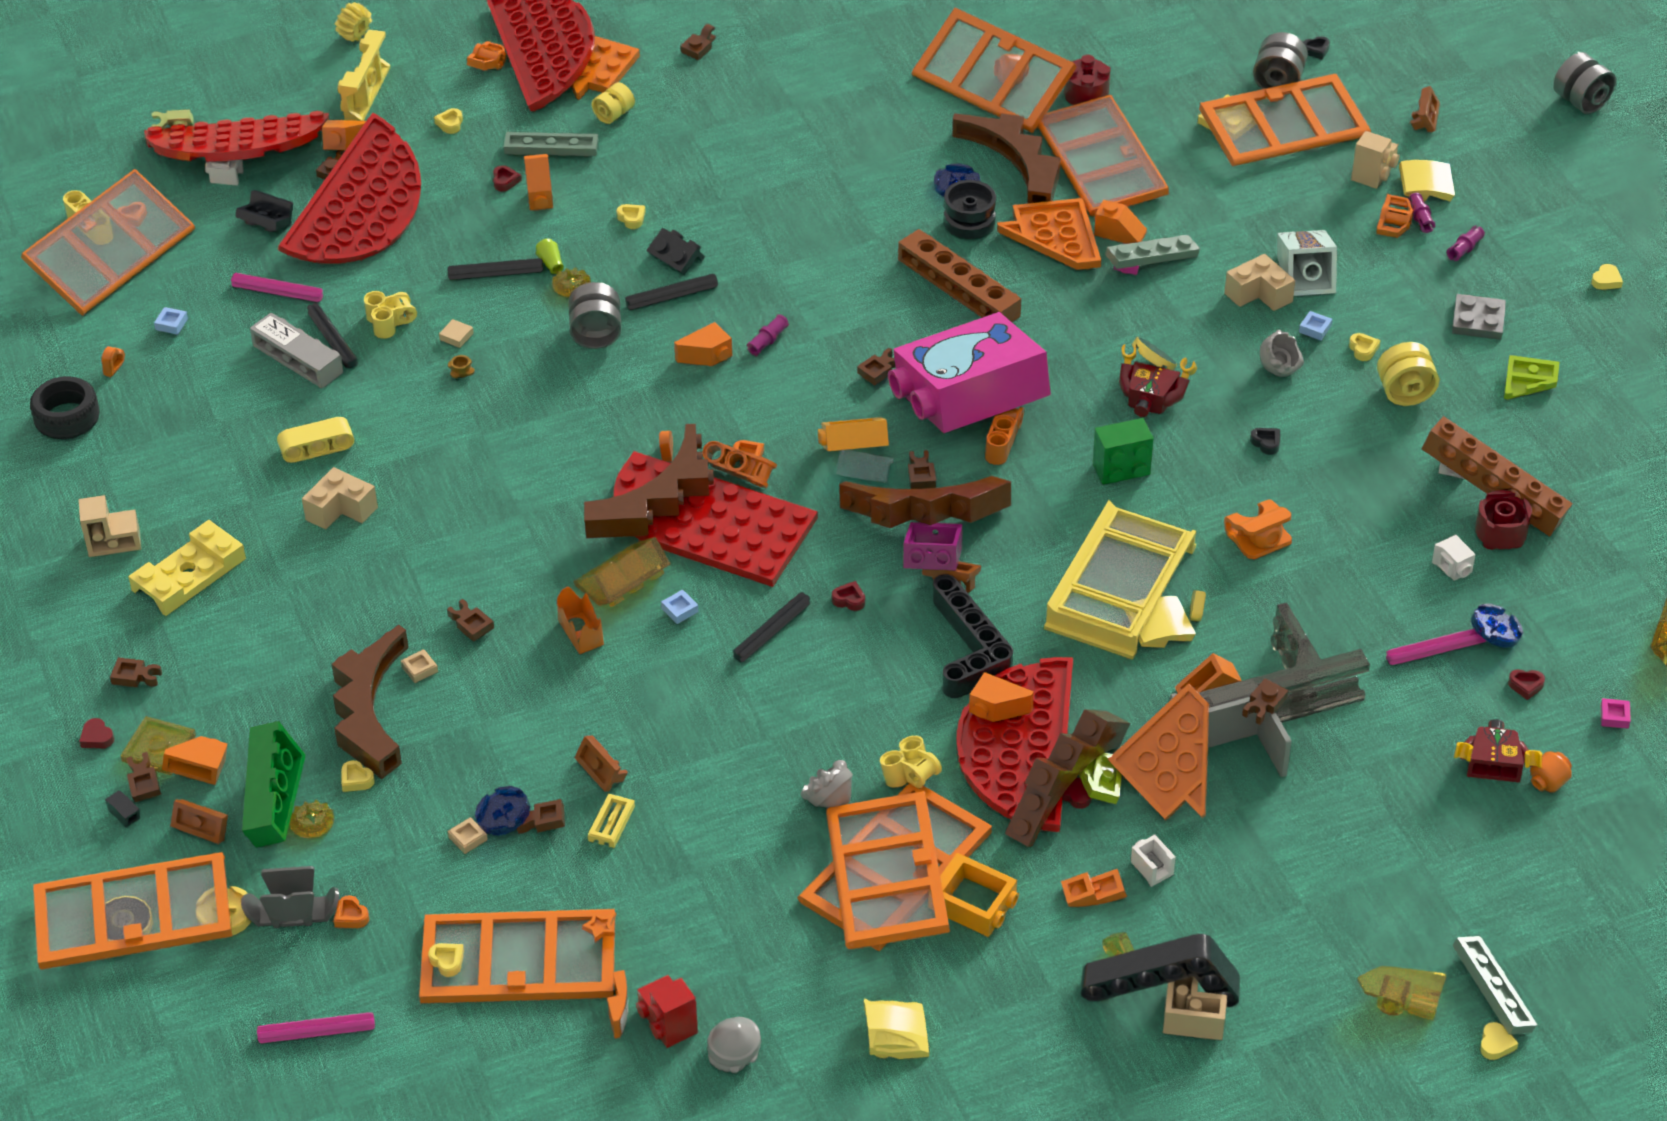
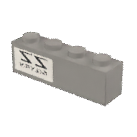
[250,313,343,388]

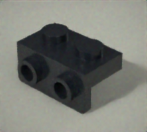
[235,190,293,232]
[646,227,705,275]

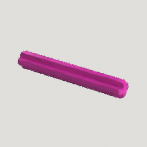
[231,273,323,302]
[1386,628,1487,665]
[257,1012,375,1043]

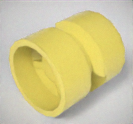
[592,82,635,124]

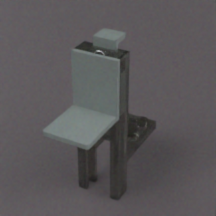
[1170,602,1370,777]

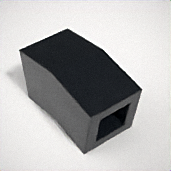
[105,790,140,828]

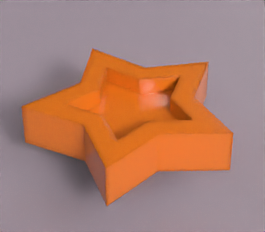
[582,912,615,942]

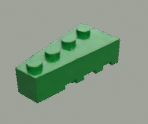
[242,721,306,848]

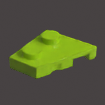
[1504,355,1560,400]
[1079,753,1122,804]

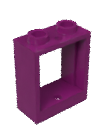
[903,522,962,570]

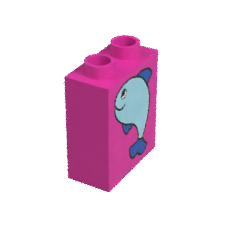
[888,312,1051,433]

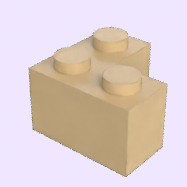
[1351,131,1400,189]
[1224,254,1295,311]
[302,467,378,529]
[79,495,141,557]
[1163,976,1227,1040]

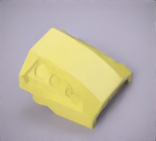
[864,999,929,1059]

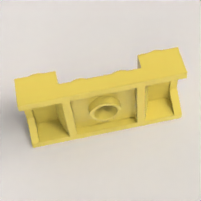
[338,30,390,121]
[128,520,246,616]

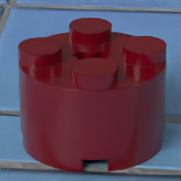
[1064,55,1111,105]
[1475,490,1532,550]

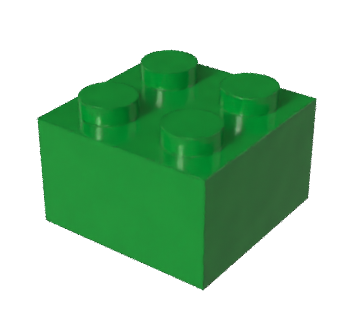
[1092,418,1154,485]

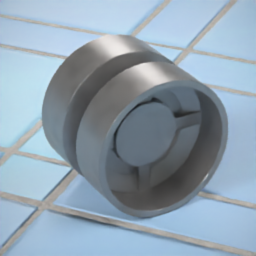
[1253,32,1307,89]
[1553,52,1616,114]
[568,282,621,349]

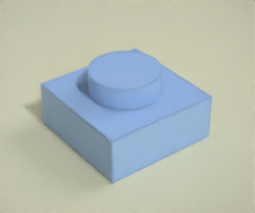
[154,307,188,335]
[1299,311,1332,340]
[661,590,699,624]

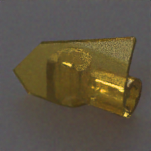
[1357,966,1447,1021]

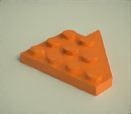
[571,36,640,100]
[997,198,1101,270]
[1108,683,1209,820]

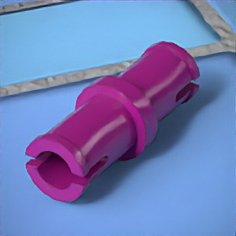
[1408,193,1436,233]
[1446,225,1485,261]
[746,314,789,356]

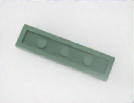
[504,132,599,156]
[1105,235,1200,269]
[1452,936,1537,1035]

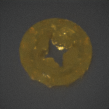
[552,267,591,297]
[290,799,334,838]

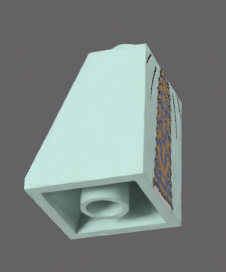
[1277,230,1337,296]

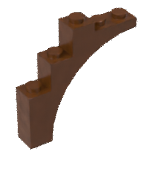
[952,113,1061,204]
[584,424,714,539]
[839,476,1012,528]
[331,625,409,779]
[1005,709,1131,847]

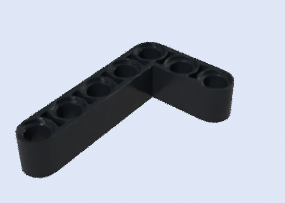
[933,574,1013,698]
[1080,934,1240,1008]

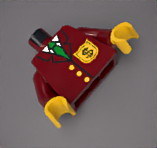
[1119,344,1197,417]
[1454,719,1542,783]

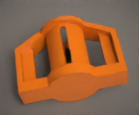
[467,41,506,70]
[1376,194,1413,238]

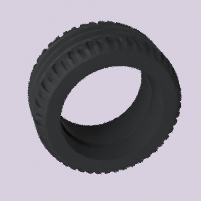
[30,376,100,439]

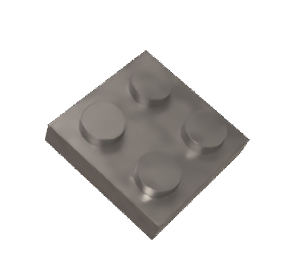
[1452,294,1506,340]

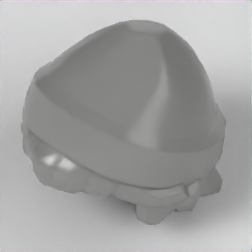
[1260,329,1304,377]
[801,760,853,809]
[707,1017,761,1073]

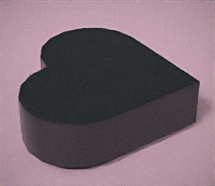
[1303,36,1330,60]
[1250,427,1280,455]

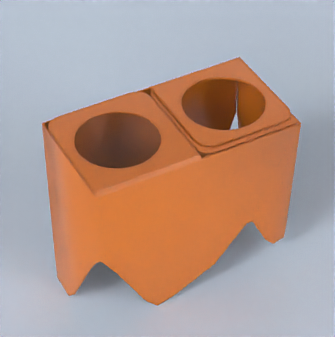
[557,587,604,654]

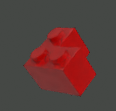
[636,975,698,1048]

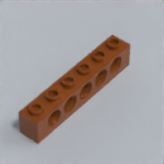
[898,229,1021,322]
[1421,416,1573,537]

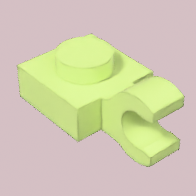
[152,110,194,128]

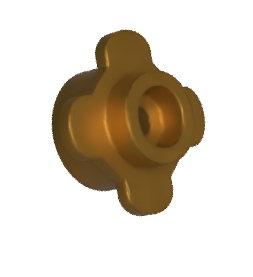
[448,355,475,378]

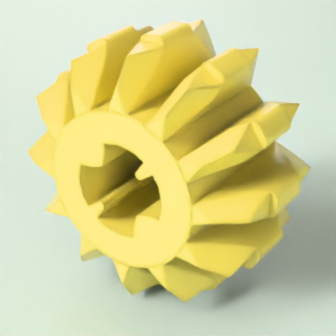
[335,2,372,42]

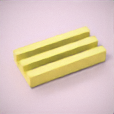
[588,794,635,848]

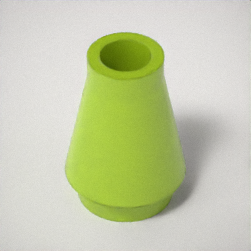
[536,238,564,274]

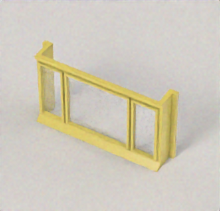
[1044,500,1196,660]

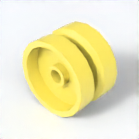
[1377,342,1440,406]

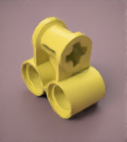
[364,291,417,339]
[880,736,942,788]

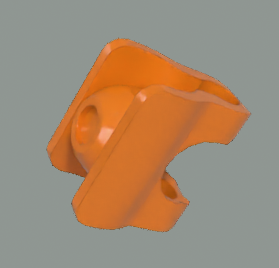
[1224,499,1292,559]

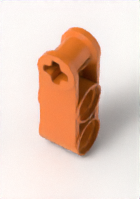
[985,406,1025,465]
[702,441,777,489]

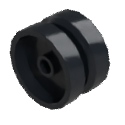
[944,180,996,239]

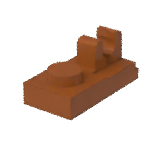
[1410,86,1440,132]
[922,561,981,593]
[574,735,628,792]
[170,799,228,844]

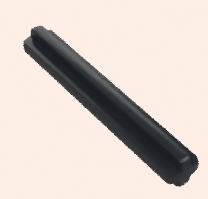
[447,258,543,280]
[625,273,718,310]
[307,303,358,369]
[733,592,810,662]

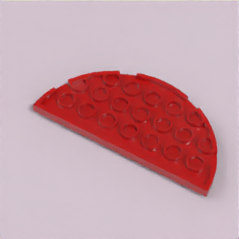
[486,0,595,112]
[144,111,329,162]
[278,112,421,264]
[956,657,1073,832]

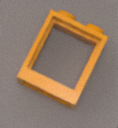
[818,417,889,451]
[929,853,1019,937]

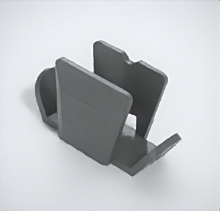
[241,866,339,928]

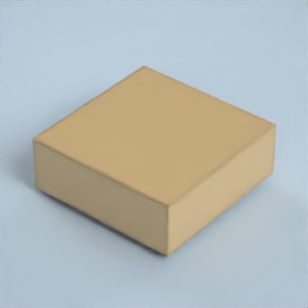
[439,319,474,348]
[401,649,438,683]
[448,817,488,854]

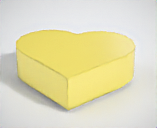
[434,108,463,134]
[617,204,645,229]
[1592,264,1623,290]
[1349,333,1381,361]
[1190,590,1206,622]
[341,760,375,792]
[428,943,464,977]
[1480,1022,1518,1060]

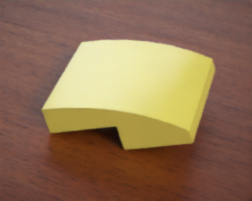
[1399,160,1455,202]
[1124,596,1196,648]

